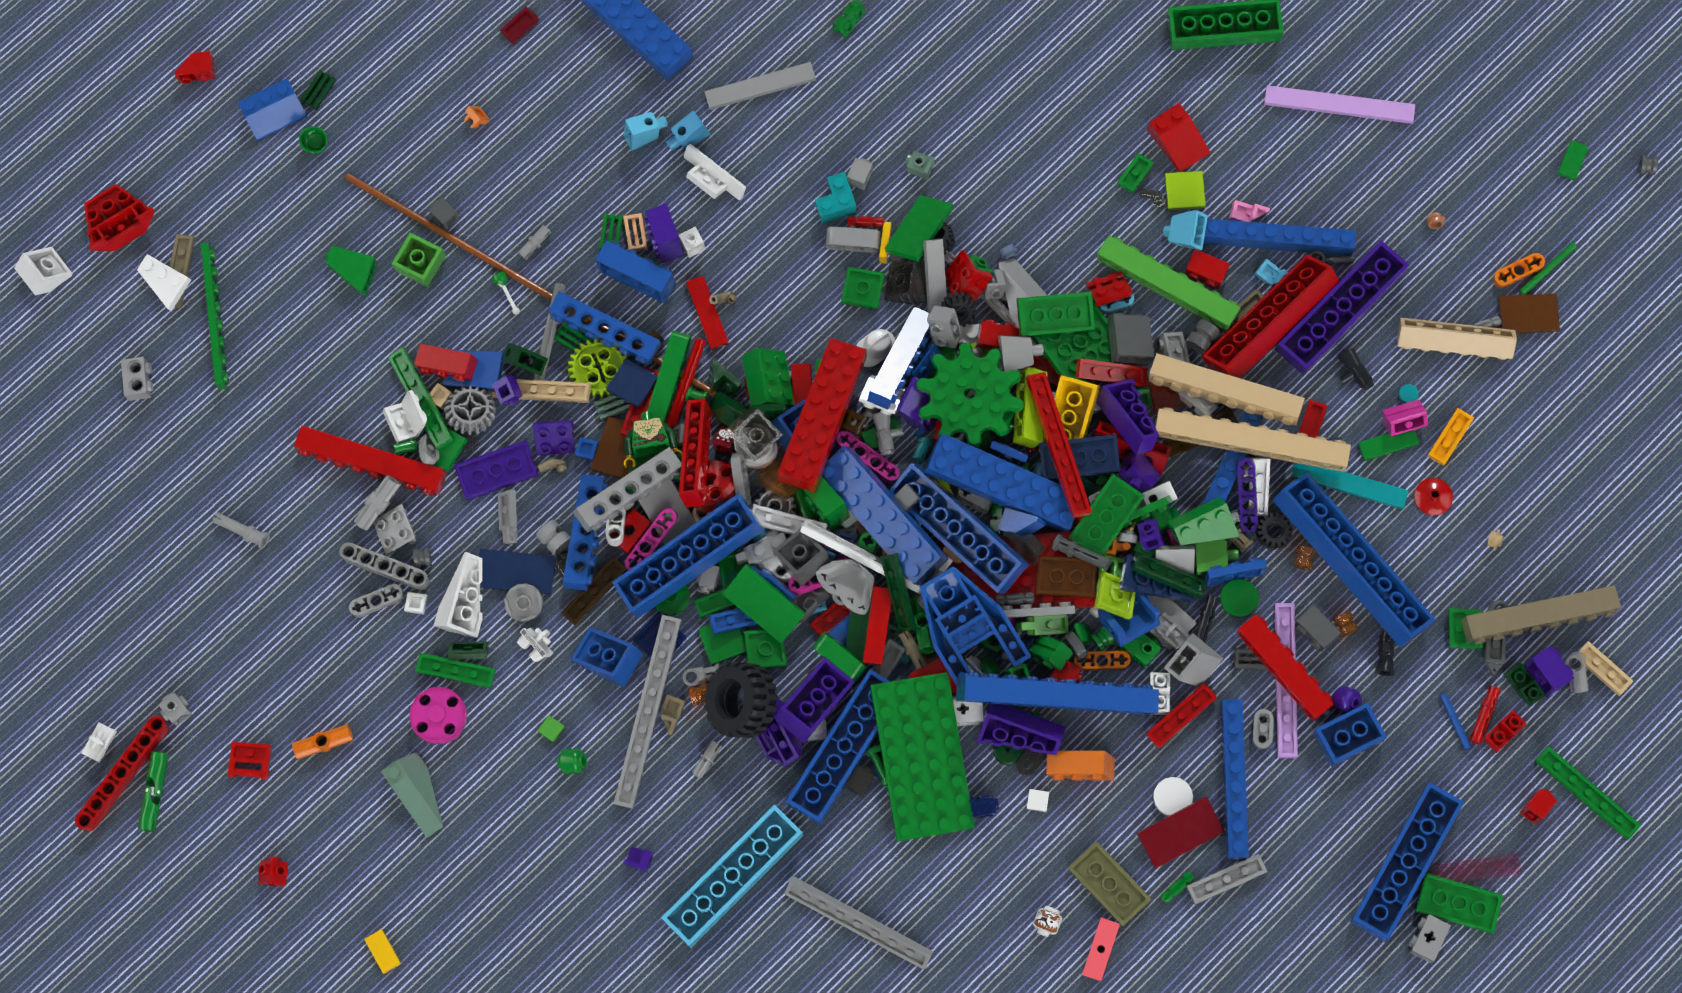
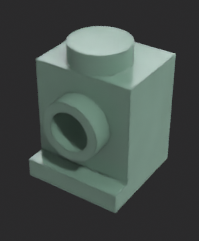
[905,151,935,180]

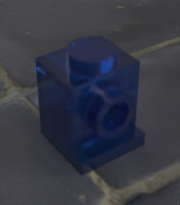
[969,795,999,819]

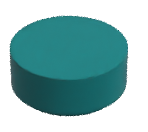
[1398,384,1419,404]

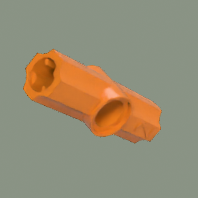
[292,724,354,760]

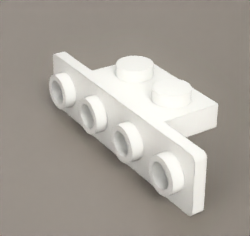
[684,144,746,200]

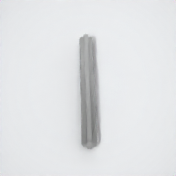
[533,283,566,381]

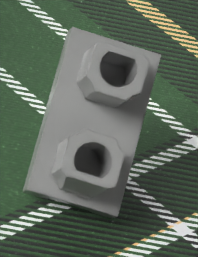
[1154,612,1190,651]

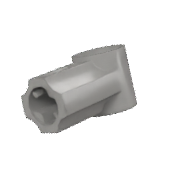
[1565,652,1589,693]

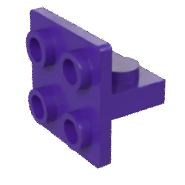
[533,420,575,455]

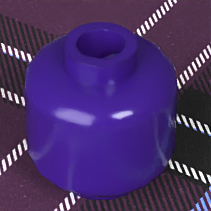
[1332,686,1362,713]

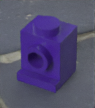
[492,375,523,406]
[1137,518,1164,551]

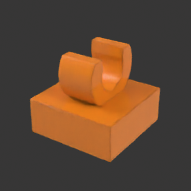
[464,106,490,129]

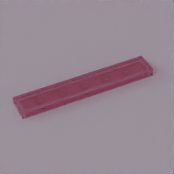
[1418,854,1521,888]

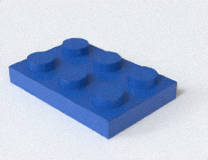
[1204,558,1267,587]

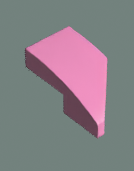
[1229,200,1270,222]

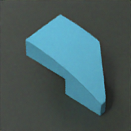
[1254,259,1288,285]

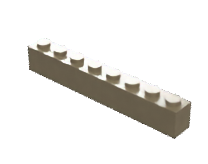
[1461,585,1621,644]

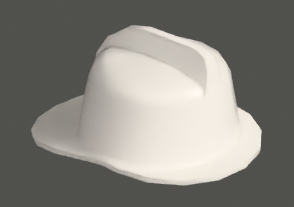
[856,329,895,367]

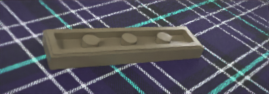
[162,234,196,308]

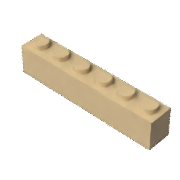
[1397,318,1517,360]

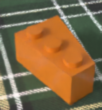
[1046,751,1115,781]

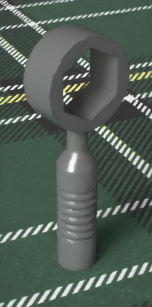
[1309,250,1354,264]

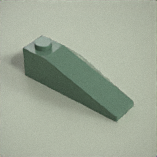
[381,752,443,838]

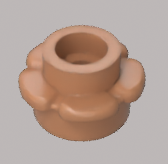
[1426,212,1445,229]

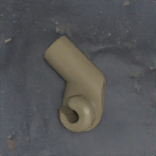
[538,458,567,473]

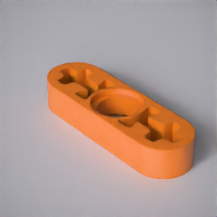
[1493,253,1545,288]
[1074,651,1131,671]

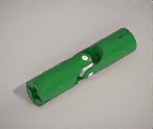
[138,752,169,832]

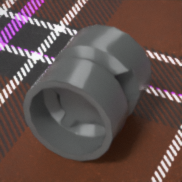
[1185,319,1220,355]

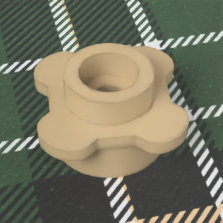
[1488,529,1503,551]

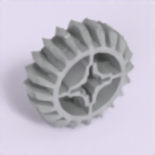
[444,385,496,435]

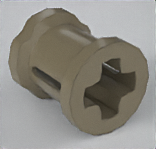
[1228,529,1254,554]

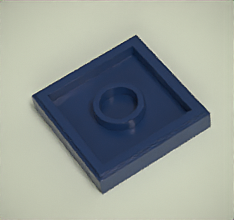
[606,359,658,409]

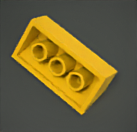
[1043,375,1101,443]

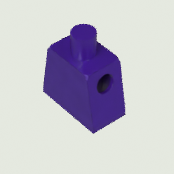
[1120,451,1161,493]

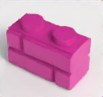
[1382,400,1428,437]

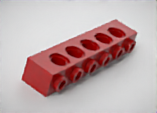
[679,398,712,508]

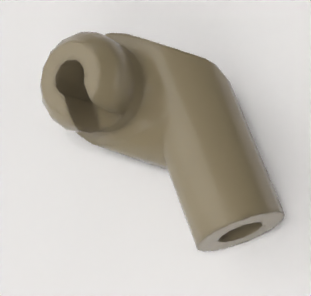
[710,291,737,304]

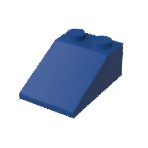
[570,627,643,687]

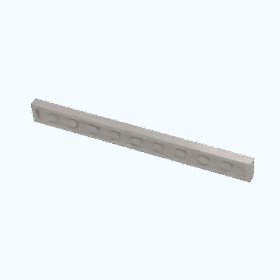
[613,615,682,809]

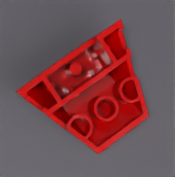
[84,184,155,251]

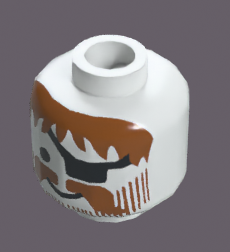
[1033,906,1062,937]

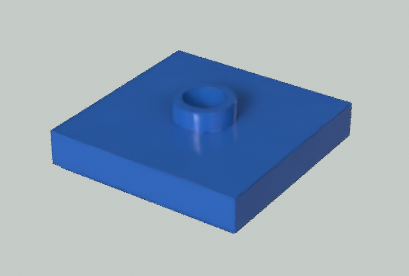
[990,441,1031,463]

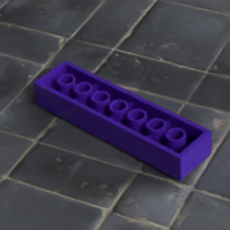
[1276,240,1409,376]

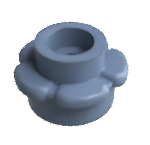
[1000,244,1017,260]

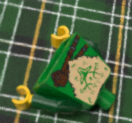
[624,412,682,468]

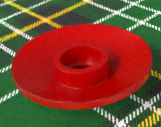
[1414,478,1453,516]

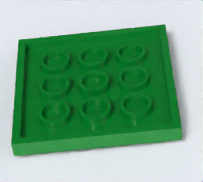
[1030,299,1112,382]

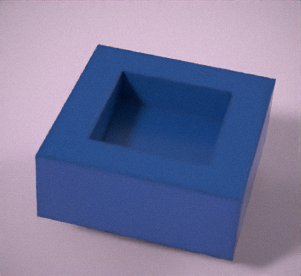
[575,437,599,461]

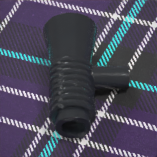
[1338,348,1375,391]
[1375,630,1395,676]

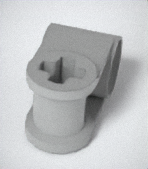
[957,488,993,514]

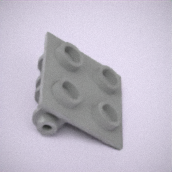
[373,504,417,555]

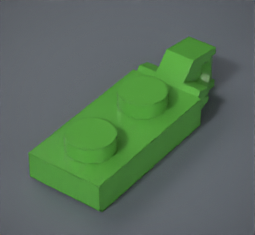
[1016,614,1069,635]

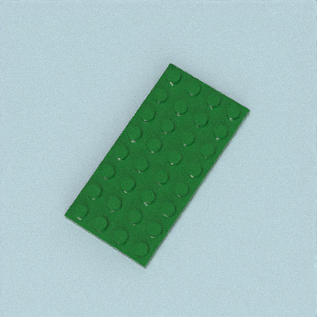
[870,672,975,842]

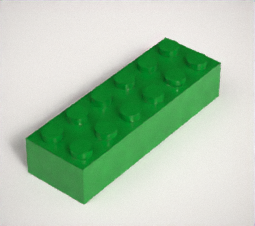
[1167,0,1284,50]

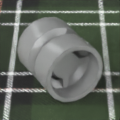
[536,520,570,556]

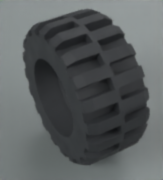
[704,662,778,738]

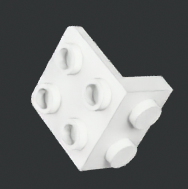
[382,390,427,443]

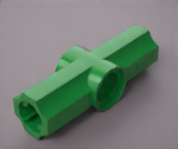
[910,595,935,654]

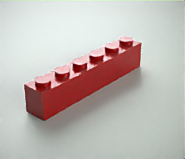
[1236,614,1333,722]

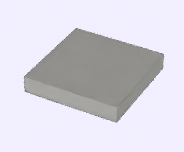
[1155,545,1195,575]

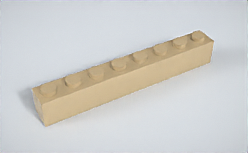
[1149,353,1305,426]

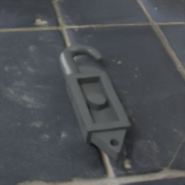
[1484,600,1509,676]

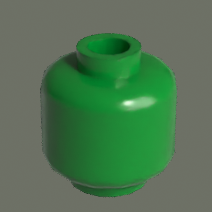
[557,748,587,774]

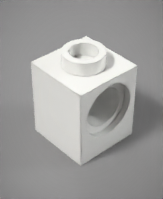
[679,227,705,258]

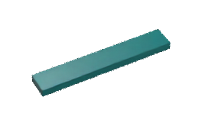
[1291,463,1409,510]

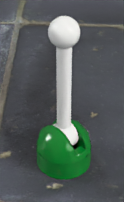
[491,271,520,315]

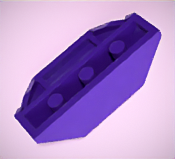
[755,699,802,767]

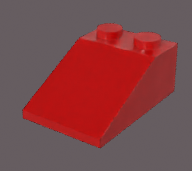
[1147,103,1210,172]

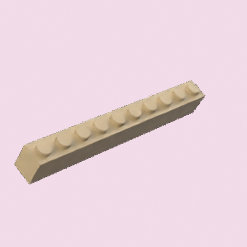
[1155,408,1351,472]

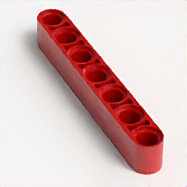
[75,716,170,832]

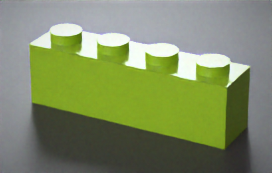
[1013,367,1047,448]

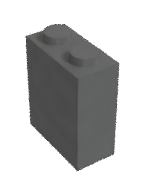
[1107,313,1154,366]

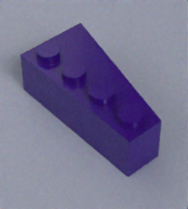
[976,704,1066,755]

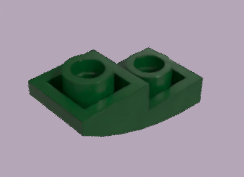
[1503,663,1546,707]

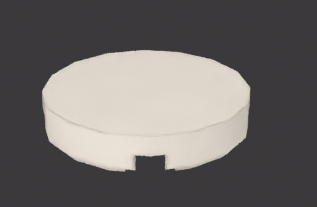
[1153,777,1193,816]

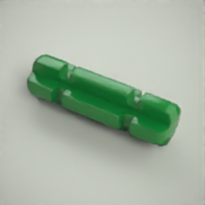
[1160,871,1194,904]

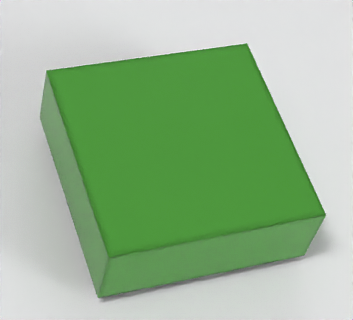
[538,716,565,743]

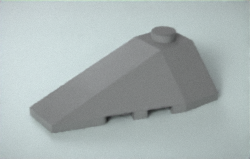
[997,257,1047,328]

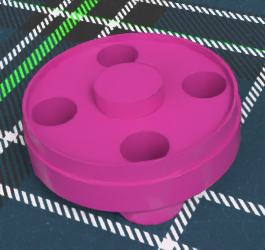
[410,687,467,744]

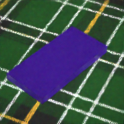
[454,440,539,501]

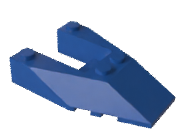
[920,566,1031,687]

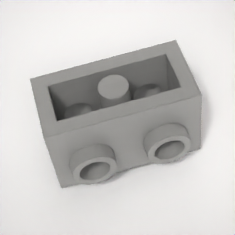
[927,305,962,348]

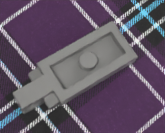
[498,489,518,544]
[735,533,786,565]

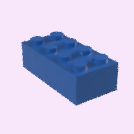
[595,241,676,304]

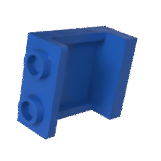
[1098,593,1161,647]

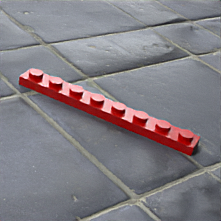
[1026,372,1092,518]

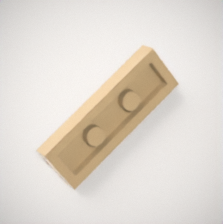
[1576,641,1633,696]

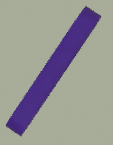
[1237,457,1258,533]

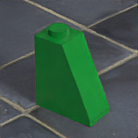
[325,246,377,297]

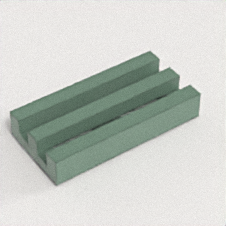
[594,395,630,421]

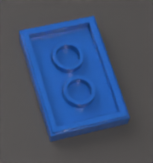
[444,349,504,390]

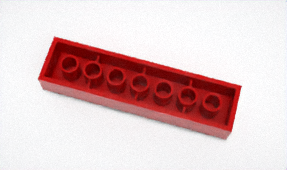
[1202,255,1340,378]
[778,338,867,493]

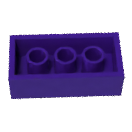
[774,657,855,743]

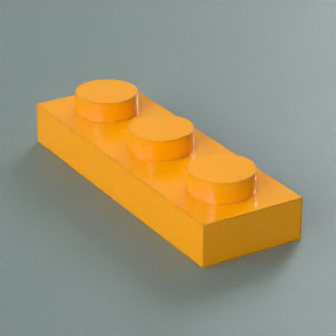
[1428,408,1474,466]

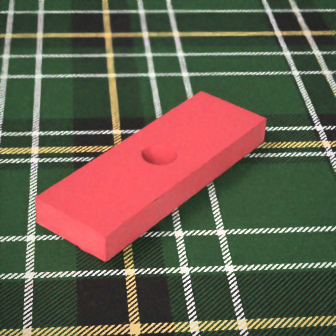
[1082,917,1120,982]

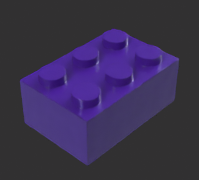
[644,203,683,263]

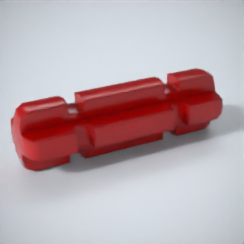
[848,216,885,228]

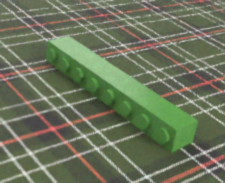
[1097,236,1240,332]

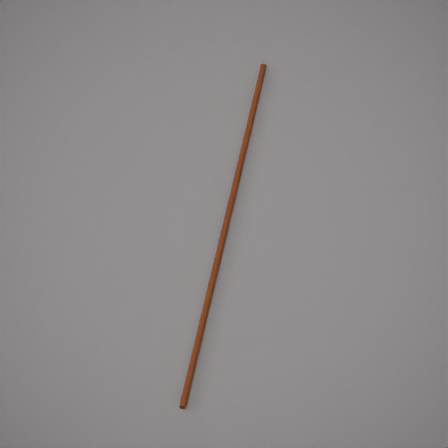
[345,173,773,432]

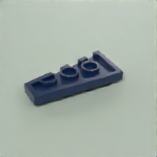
[1119,555,1194,603]

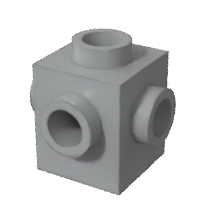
[159,693,192,726]

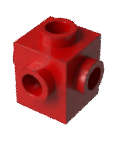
[258,856,288,887]

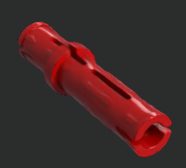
[1469,686,1501,745]

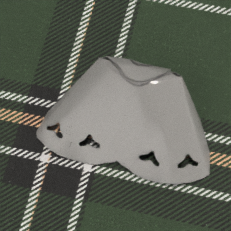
[816,559,874,615]

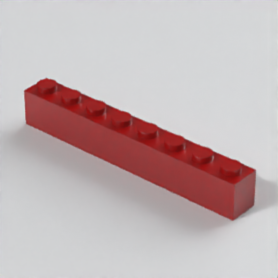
[294,425,447,496]

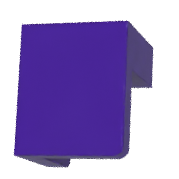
[623,847,654,873]

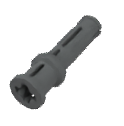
[1052,534,1111,570]

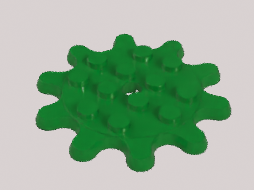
[916,343,1024,448]

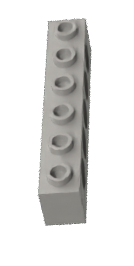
[574,447,682,533]

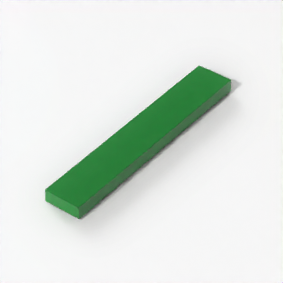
[388,347,454,450]
[1534,746,1641,841]

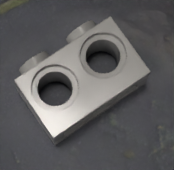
[121,357,153,401]

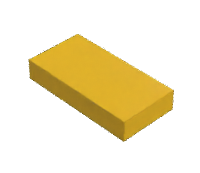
[879,222,892,264]
[364,929,401,974]

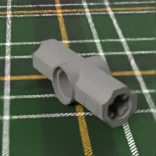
[354,475,401,531]

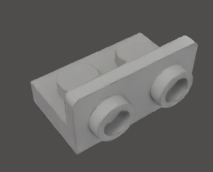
[1154,332,1191,363]

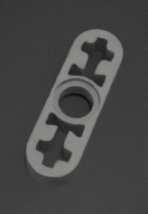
[349,584,404,618]

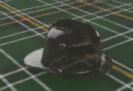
[1002,531,1045,567]

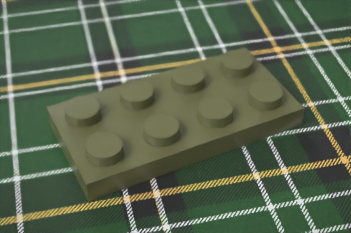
[1067,841,1152,927]

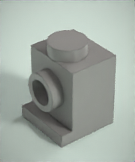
[697,566,720,594]

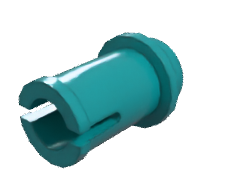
[912,437,932,462]

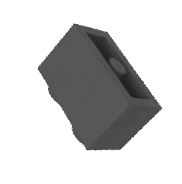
[1295,605,1341,652]

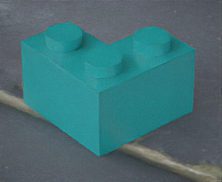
[815,172,857,224]

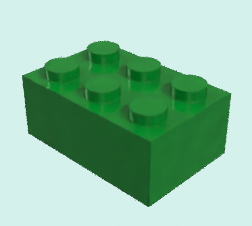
[742,348,795,409]

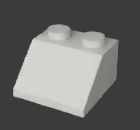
[15,247,73,295]

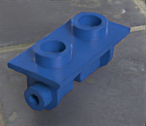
[910,343,944,379]

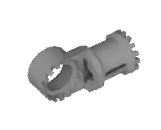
[683,663,719,686]

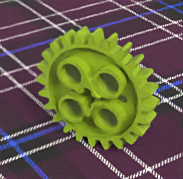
[568,338,627,398]

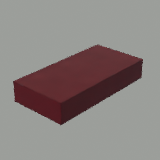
[500,6,539,44]

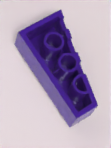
[1096,379,1159,455]

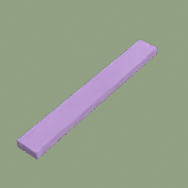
[1264,85,1415,124]
[1274,603,1298,758]

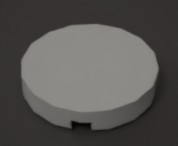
[504,583,543,622]

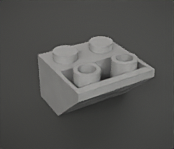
[1164,634,1223,687]

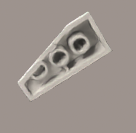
[434,552,482,638]

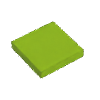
[1165,171,1206,211]
[1094,571,1136,620]

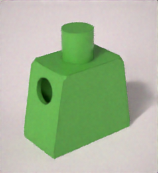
[1194,540,1239,577]

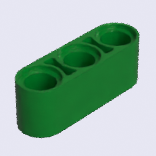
[812,632,868,682]

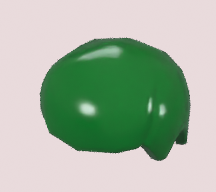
[299,126,328,154]

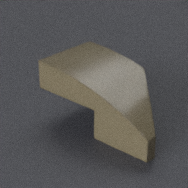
[660,694,686,735]

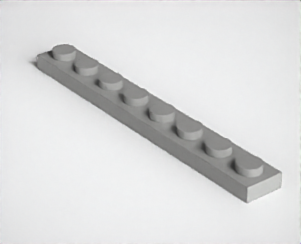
[784,876,933,970]

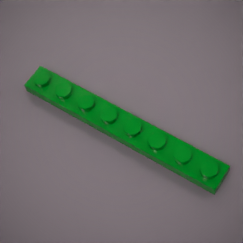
[201,243,229,390]

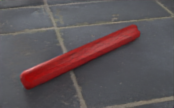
[666,338,706,428]

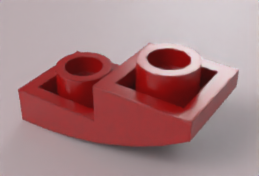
[1483,710,1527,753]

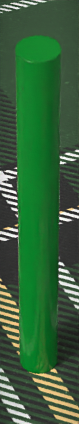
[1519,242,1577,295]

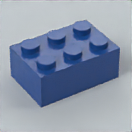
[1313,703,1387,768]

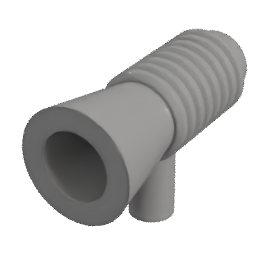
[872,412,904,457]

